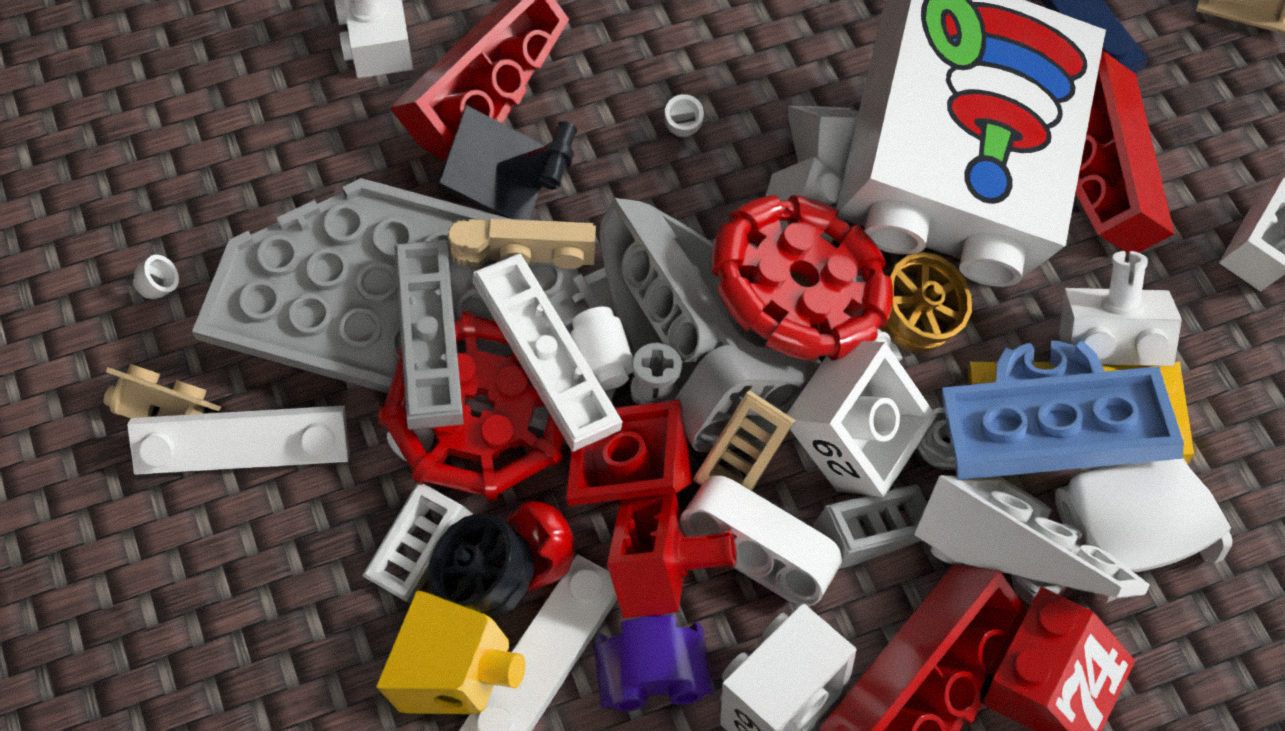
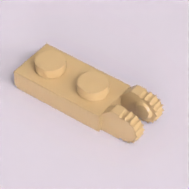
[447,218,596,269]

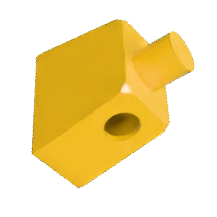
[376,591,525,714]

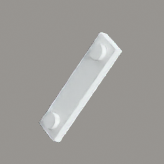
[472,253,622,452]
[127,405,350,474]
[459,554,617,731]

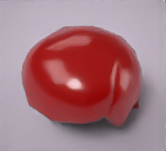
[503,501,575,592]

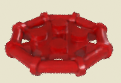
[377,310,564,501]

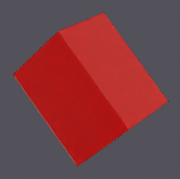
[566,400,694,506]

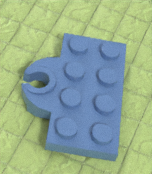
[942,340,1184,480]

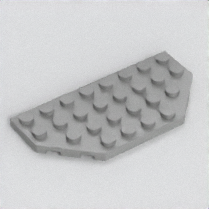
[192,178,617,444]

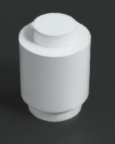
[570,307,633,390]

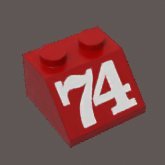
[983,586,1135,731]

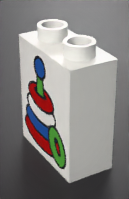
[836,0,1106,287]

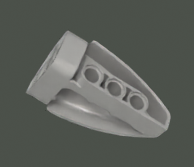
[599,198,821,452]

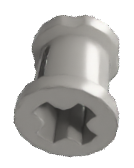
[630,343,682,405]

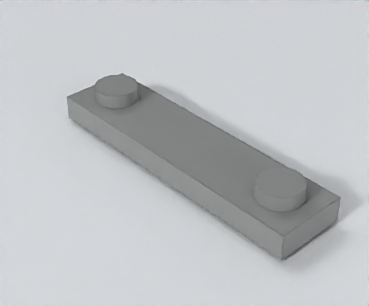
[394,240,464,429]

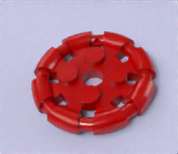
[711,195,893,361]

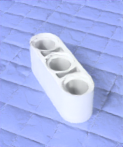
[679,475,843,607]

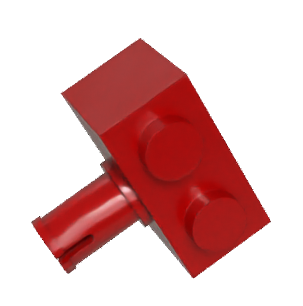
[607,493,737,618]

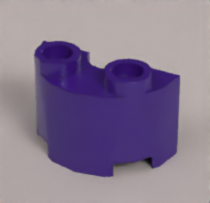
[593,615,713,712]

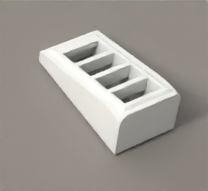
[362,483,473,604]

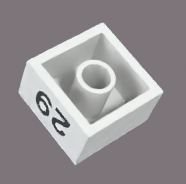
[787,341,936,497]
[720,603,857,731]

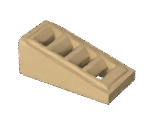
[693,390,795,491]

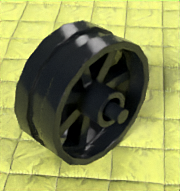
[428,513,535,620]

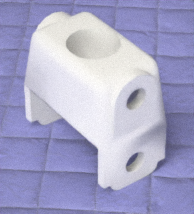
[1055,457,1232,603]

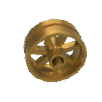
[881,252,972,353]

